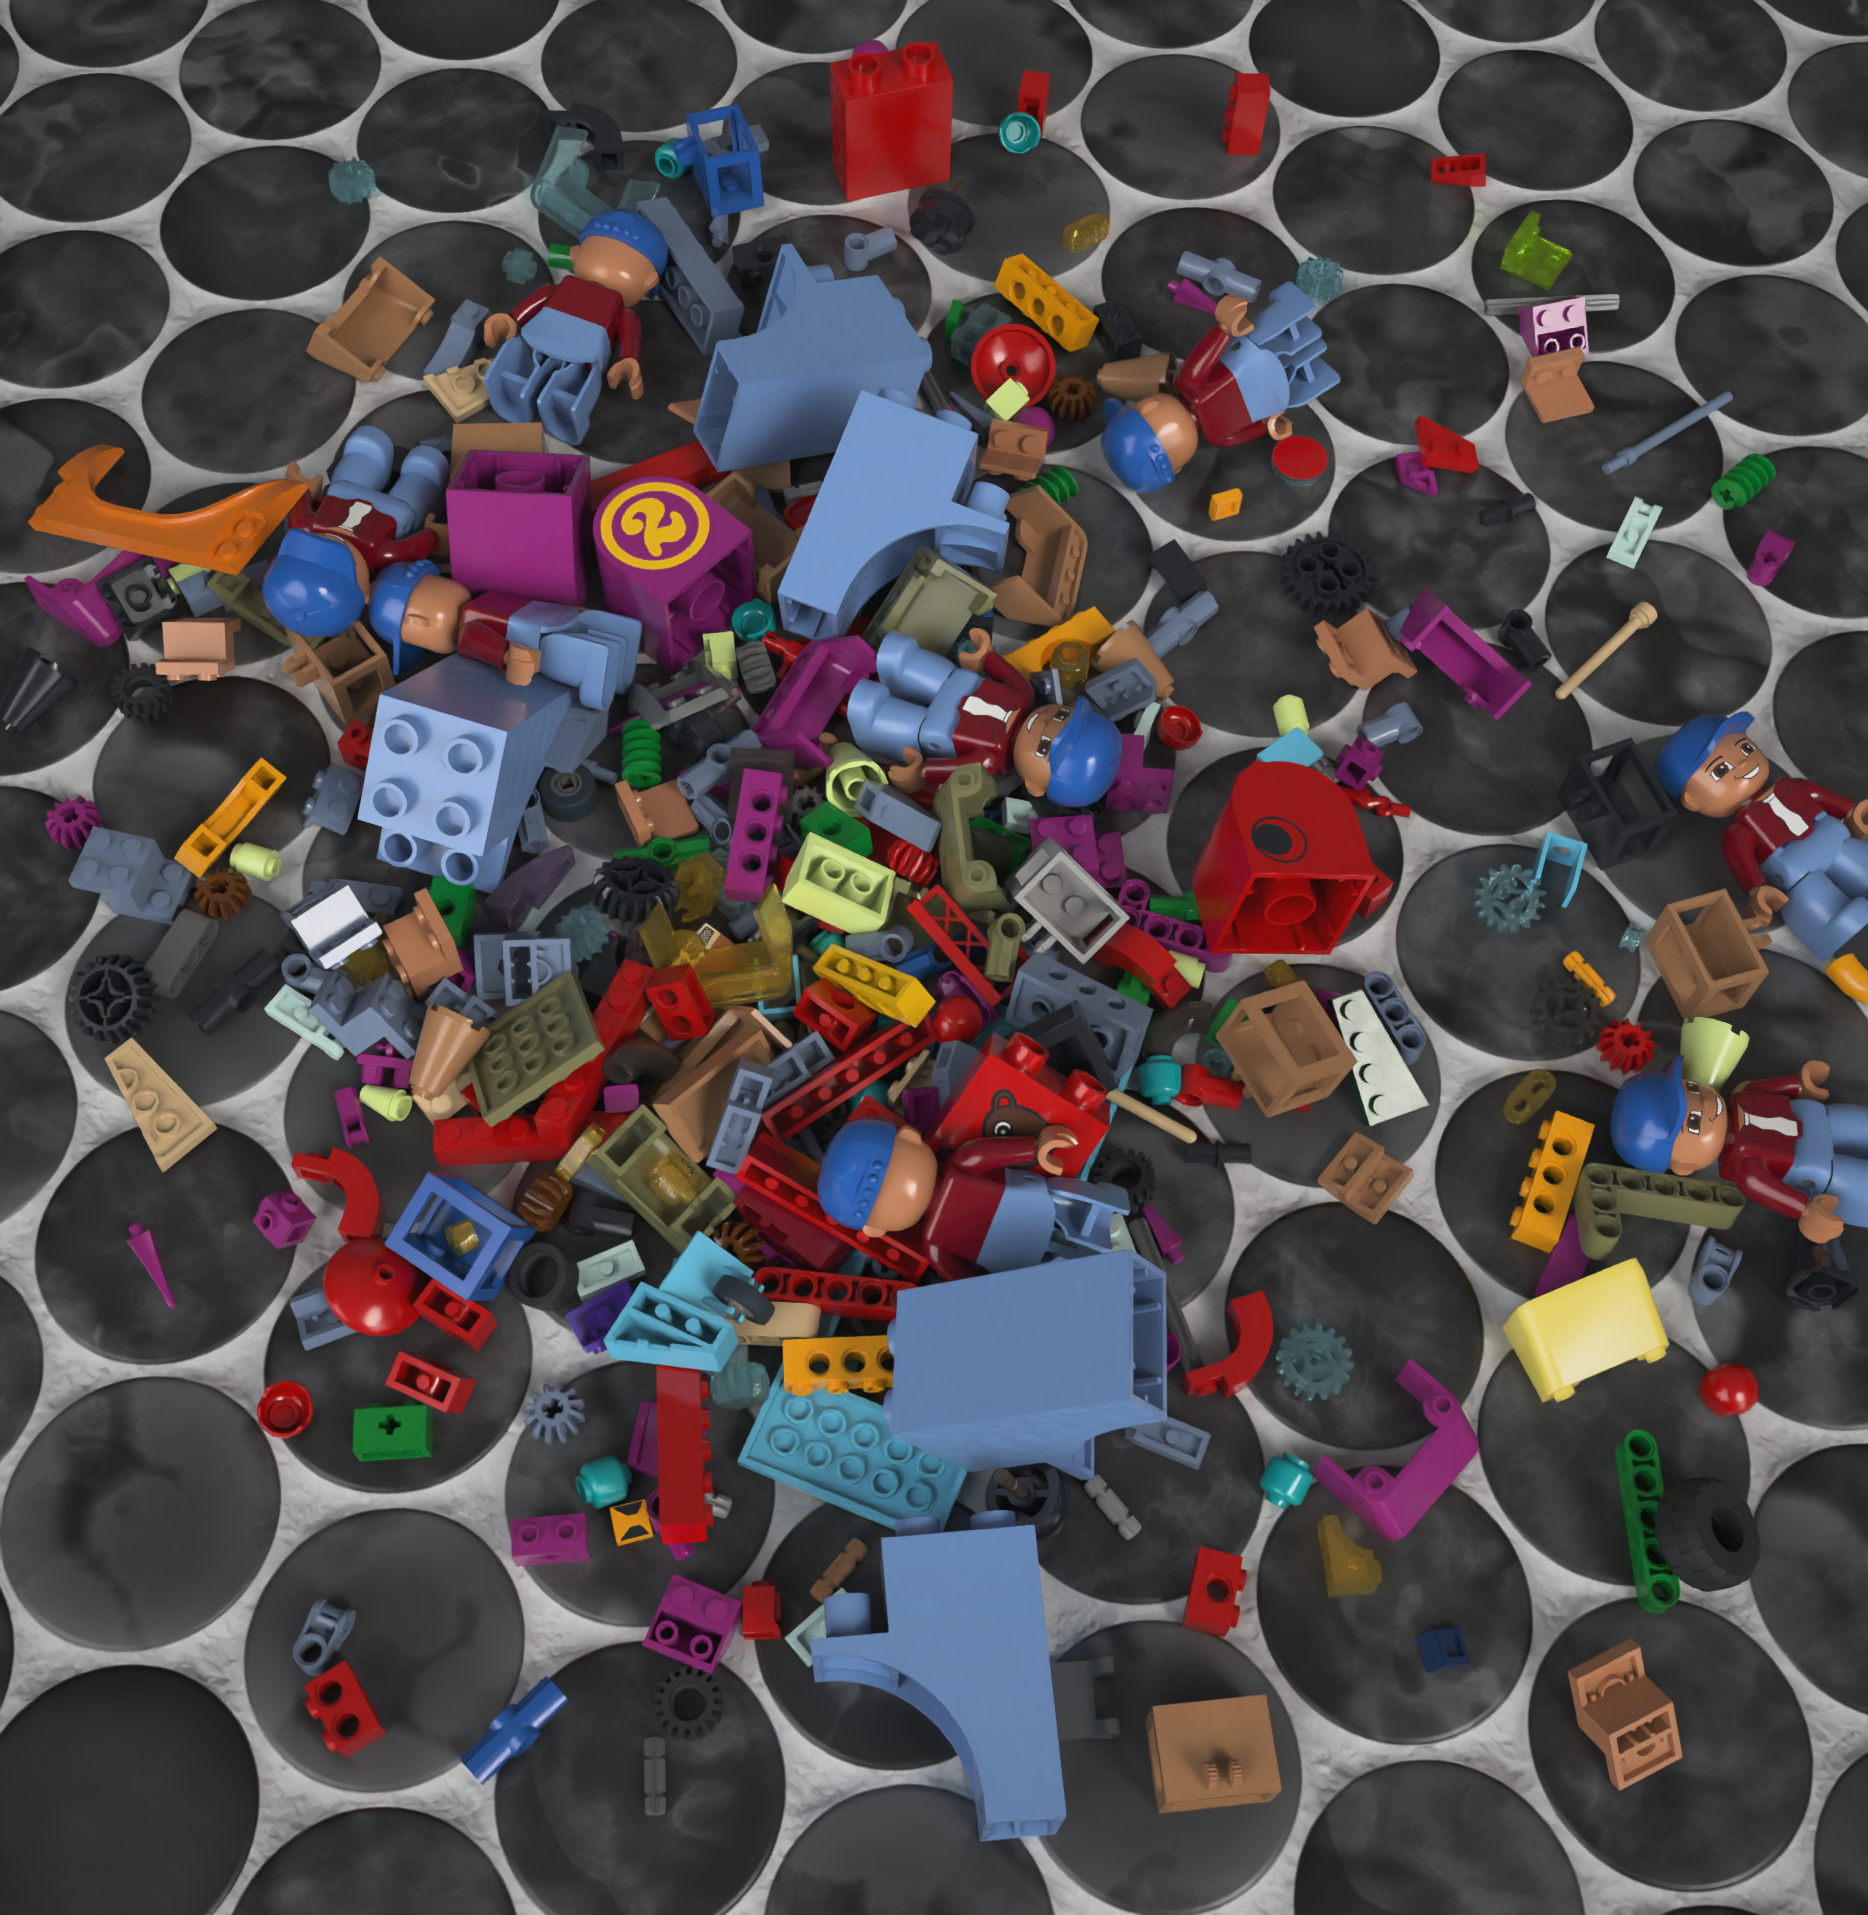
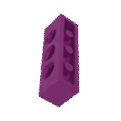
[724,768,788,904]

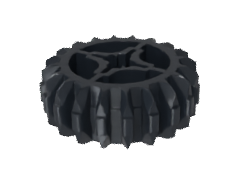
[591,855,680,926]
[67,954,160,1044]

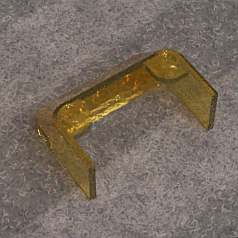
[639,883,793,1009]

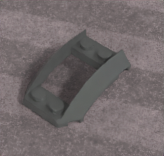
[625,660,738,731]

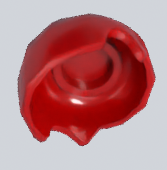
[1156,705,1203,751]
[933,995,982,1044]
[1699,1362,1759,1417]
[257,1380,313,1439]

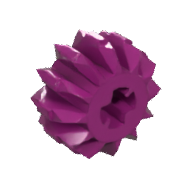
[45,795,103,850]

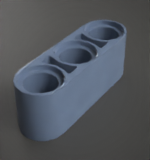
[1361,971,1426,1065]

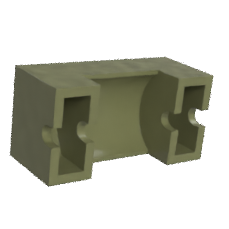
[585,1104,738,1254]

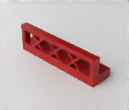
[906,884,1017,1008]

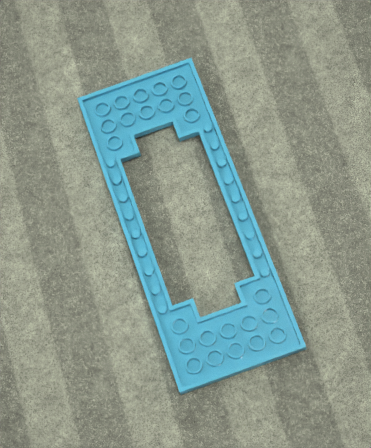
[737,1004,1137,1533]

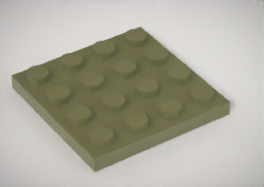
[467,970,605,1127]

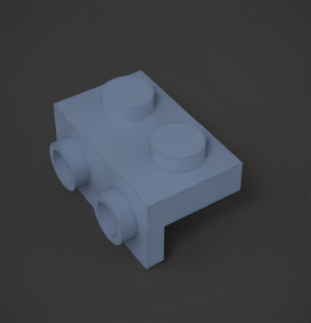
[1085,657,1157,722]
[302,763,365,835]
[289,1287,357,1351]

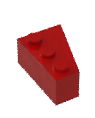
[1222,73,1270,155]

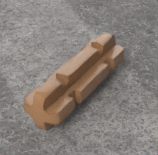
[810,1538,868,1604]

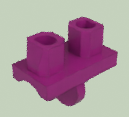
[357,1041,414,1090]

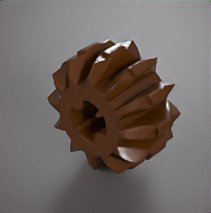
[1048,374,1096,423]
[194,867,252,923]
[517,1172,573,1232]
[711,1220,767,1273]

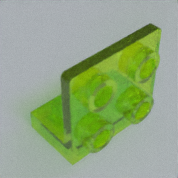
[1500,210,1573,290]

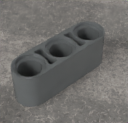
[144,908,219,999]

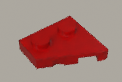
[1414,415,1479,474]

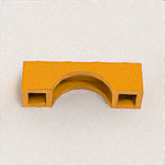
[1002,606,1116,680]
[174,758,287,878]

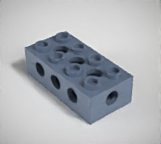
[1004,951,1153,1079]

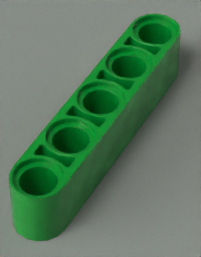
[1615,1429,1680,1614]

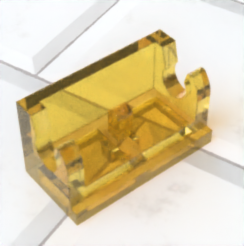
[674,851,727,922]

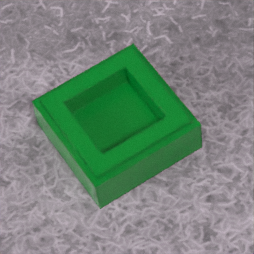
[945,299,963,341]

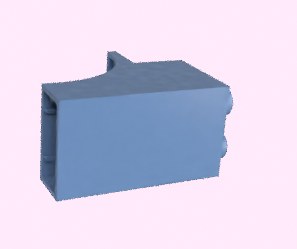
[693,243,932,472]
[777,388,1010,640]
[358,652,579,895]
[883,1249,1167,1480]
[810,1510,1067,1842]

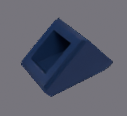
[1417,1626,1471,1673]

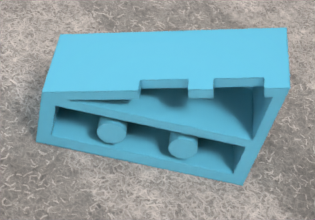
[603,1281,739,1372]

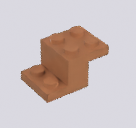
[1314,608,1418,691]
[155,617,241,681]
[382,888,463,1005]
[1568,1638,1683,1791]

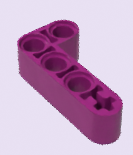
[1112,879,1233,973]

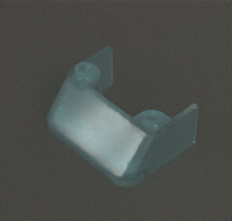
[530,126,660,240]

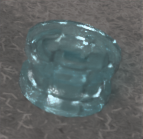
[1618,922,1645,954]
[1200,1048,1231,1077]

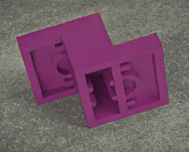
[1105,733,1174,814]
[1028,815,1127,894]

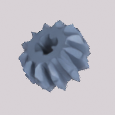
[524,1382,585,1445]

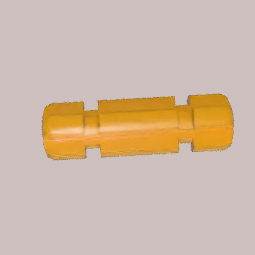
[1563,951,1616,1007]

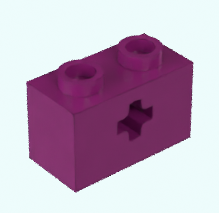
[511,1513,591,1567]

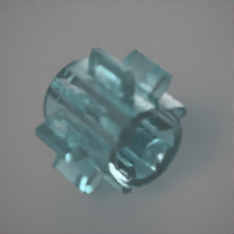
[502,248,537,285]

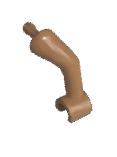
[790,732,839,787]

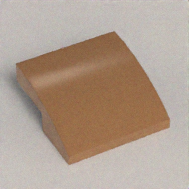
[1317,1132,1414,1225]

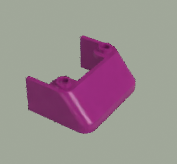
[24,501,180,646]
[1399,588,1532,721]
[752,635,878,767]
[1312,1358,1479,1542]

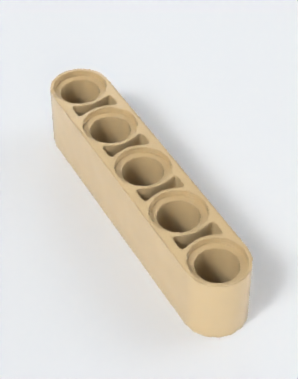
[723,1302,821,1346]

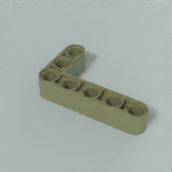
[1573,1163,1746,1260]

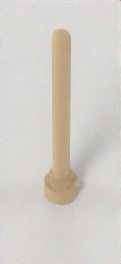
[1555,602,1657,700]
[1105,1089,1197,1143]

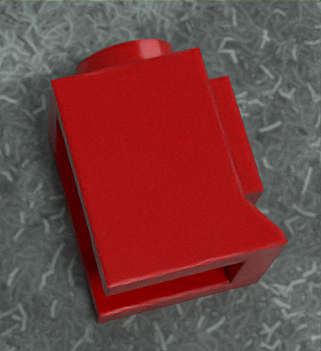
[743,1580,781,1640]

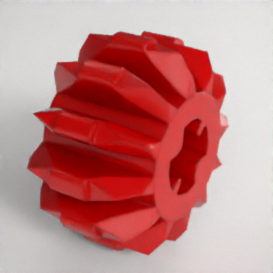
[884,839,940,887]
[1596,1018,1656,1075]

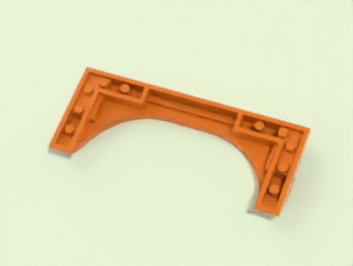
[28,444,309,575]

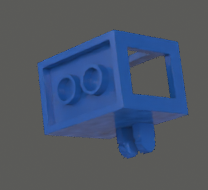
[672,104,764,217]
[384,1172,537,1301]

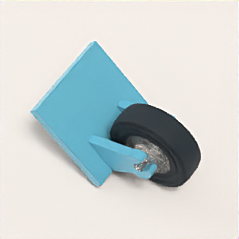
[658,1231,775,1325]

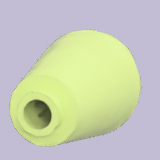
[825,742,888,817]
[1680,1017,1750,1093]

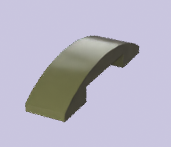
[207,571,325,651]

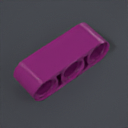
[1532,1211,1590,1297]

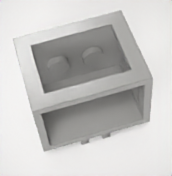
[1004,836,1130,965]

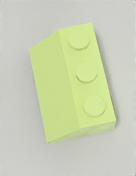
[781,832,896,934]

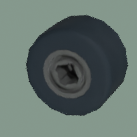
[538,764,598,823]

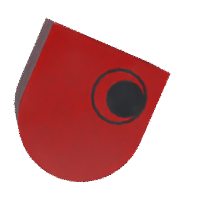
[1192,761,1377,955]

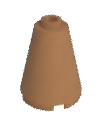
[1097,352,1177,402]
[1091,620,1175,702]
[408,1003,491,1101]

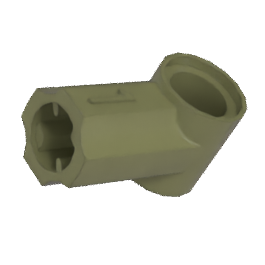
[983,913,1025,982]

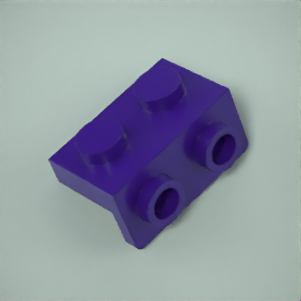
[564,1279,634,1355]

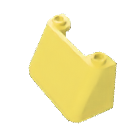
[1502,1258,1669,1402]

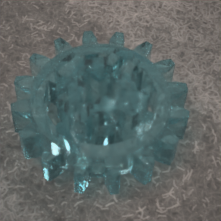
[1474,864,1546,933]
[1276,1323,1354,1401]

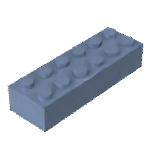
[635,197,745,356]

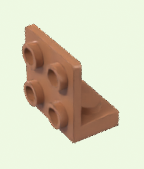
[1520,347,1594,423]
[978,418,1050,481]
[615,780,699,846]

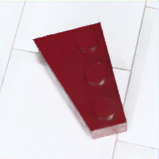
[733,1185,853,1274]

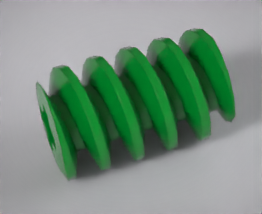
[1711,453,1776,510]
[1013,465,1079,506]
[621,718,661,789]

